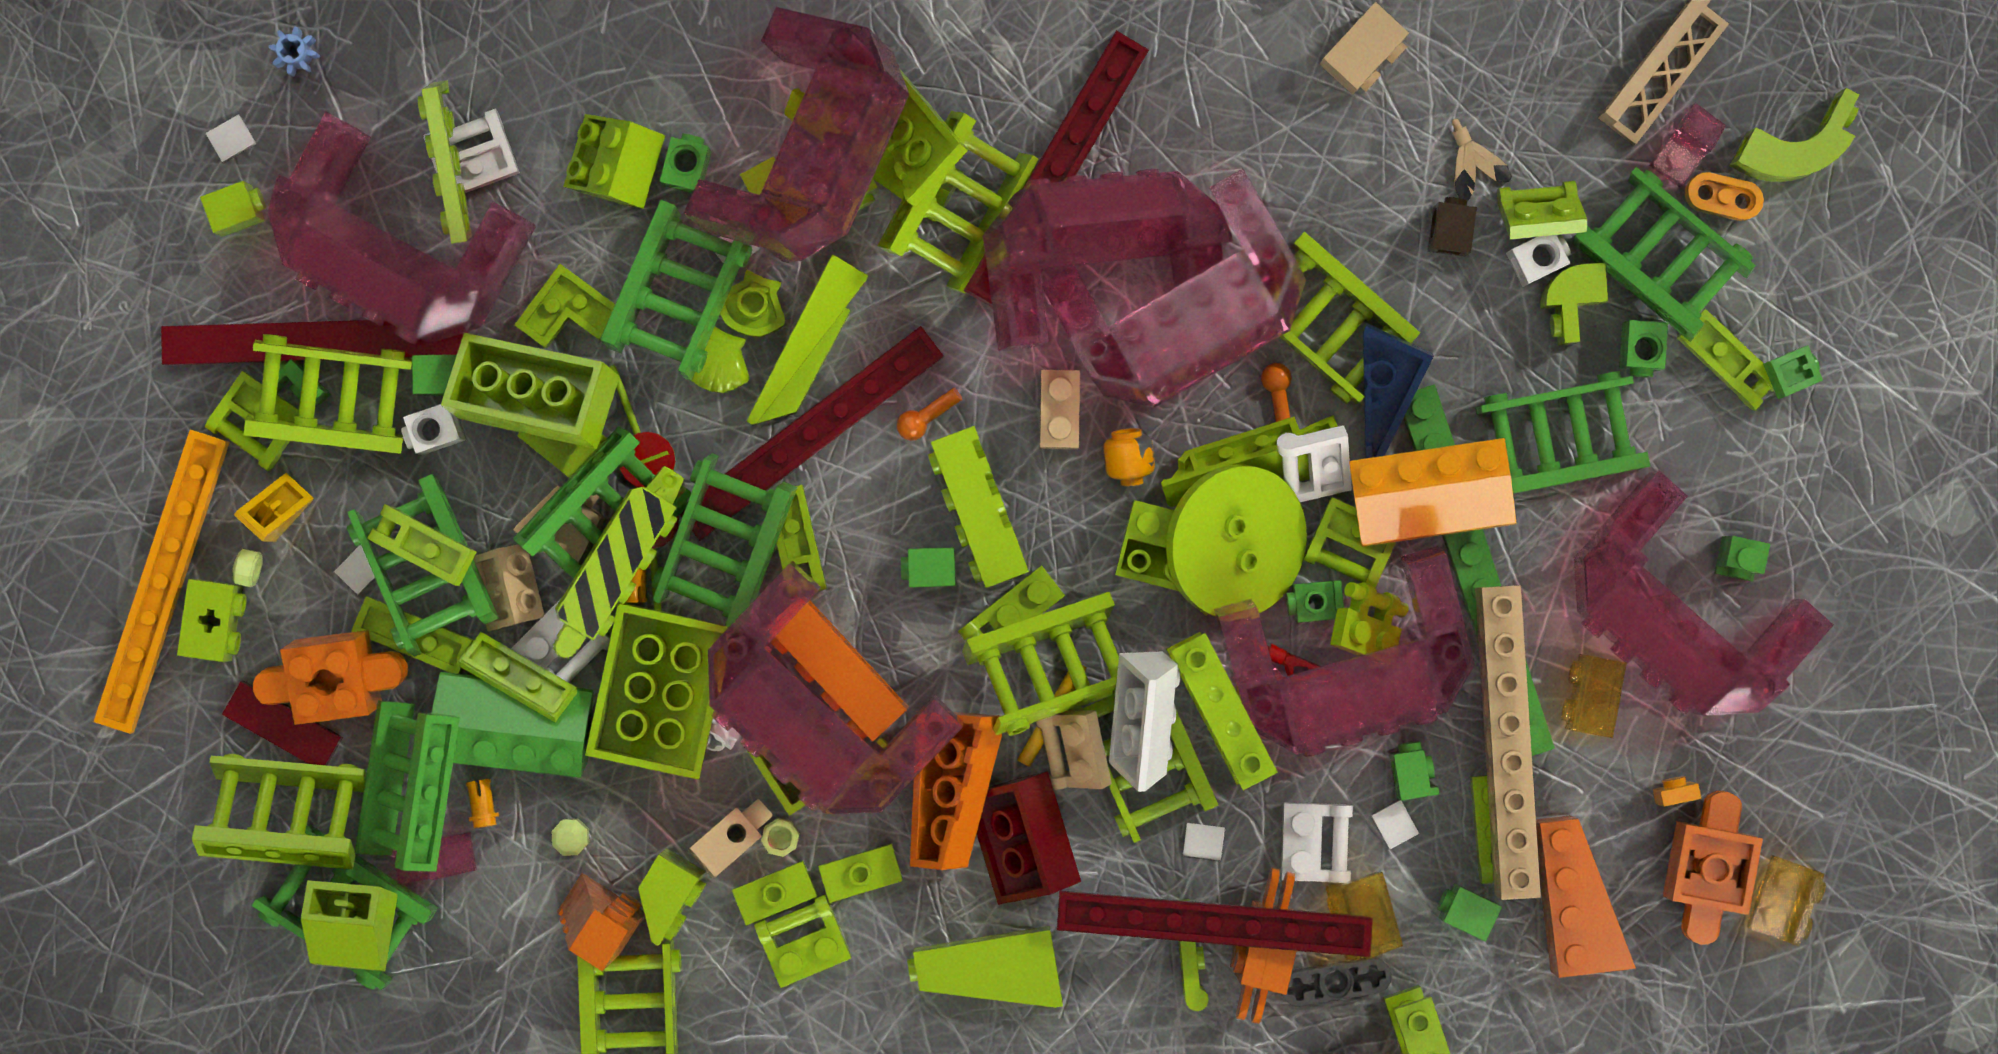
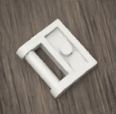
[423,108,520,193]
[1277,425,1352,502]
[511,600,611,683]
[1281,802,1353,883]

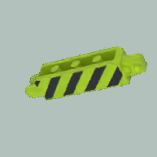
[552,466,684,659]

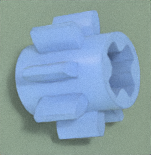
[269,26,320,77]

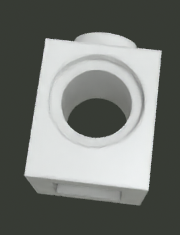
[1506,235,1571,287]
[401,404,466,455]

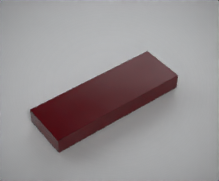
[222,681,343,766]

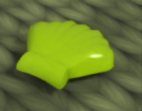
[720,270,785,337]
[686,326,749,394]

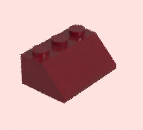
[976,771,1081,905]

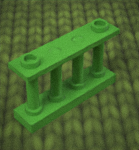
[1572,167,1756,342]
[600,200,752,381]
[1475,371,1651,493]
[513,426,691,579]
[651,453,798,635]
[347,474,499,657]
[355,700,460,872]
[252,825,438,990]

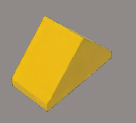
[234,473,314,542]

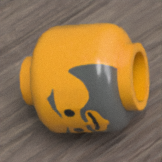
[1103,428,1155,486]

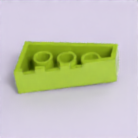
[927,426,1029,588]

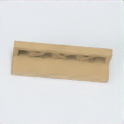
[1598,0,1729,146]

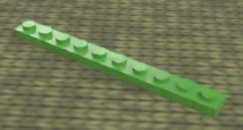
[1404,384,1555,756]

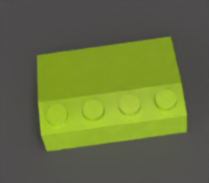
[585,603,732,780]

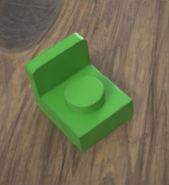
[1763,345,1823,399]
[277,359,331,405]

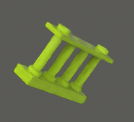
[877,111,1039,294]
[1242,231,1421,404]
[243,334,412,454]
[962,592,1119,736]
[1166,631,1278,791]
[1071,695,1219,843]
[192,754,366,869]
[577,940,682,1054]
[1383,985,1450,1054]

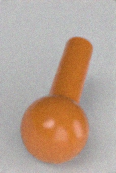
[1261,363,1292,422]
[897,387,963,441]

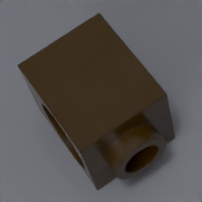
[1427,197,1477,257]

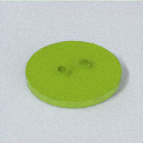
[1166,464,1307,619]

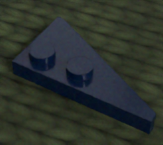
[1363,323,1434,459]

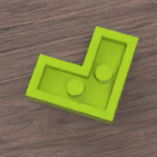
[515,264,615,349]

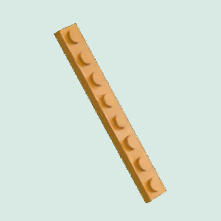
[93,429,230,734]

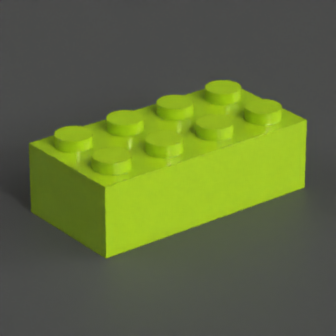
[441,333,620,449]

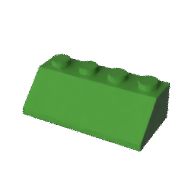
[431,672,594,778]

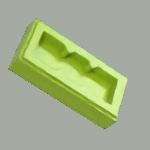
[818,843,903,903]
[732,860,818,926]

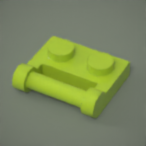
[1497,181,1587,239]
[205,371,299,472]
[1303,497,1396,588]
[754,894,852,988]

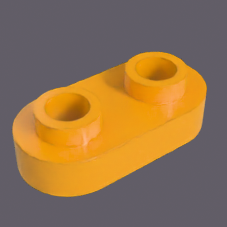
[1685,172,1764,221]

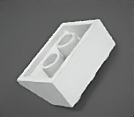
[1109,651,1180,792]

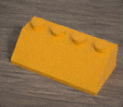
[1349,438,1517,547]

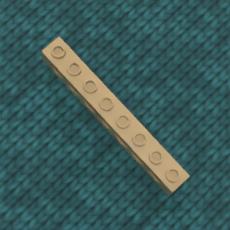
[1475,585,1541,900]

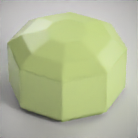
[233,549,263,587]
[761,818,800,857]
[552,819,590,856]

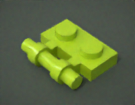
[1330,582,1409,666]

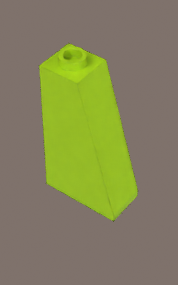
[907,926,1063,1008]

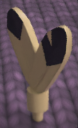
[1452,119,1512,200]

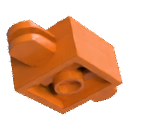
[253,630,408,725]
[1663,791,1763,945]
[1230,868,1297,1024]

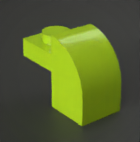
[1540,263,1608,346]

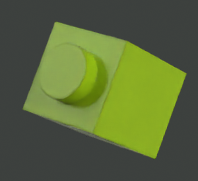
[200,181,266,237]

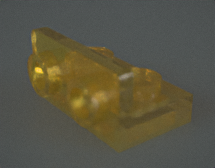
[1561,654,1627,738]
[1746,855,1826,946]
[1326,872,1403,960]

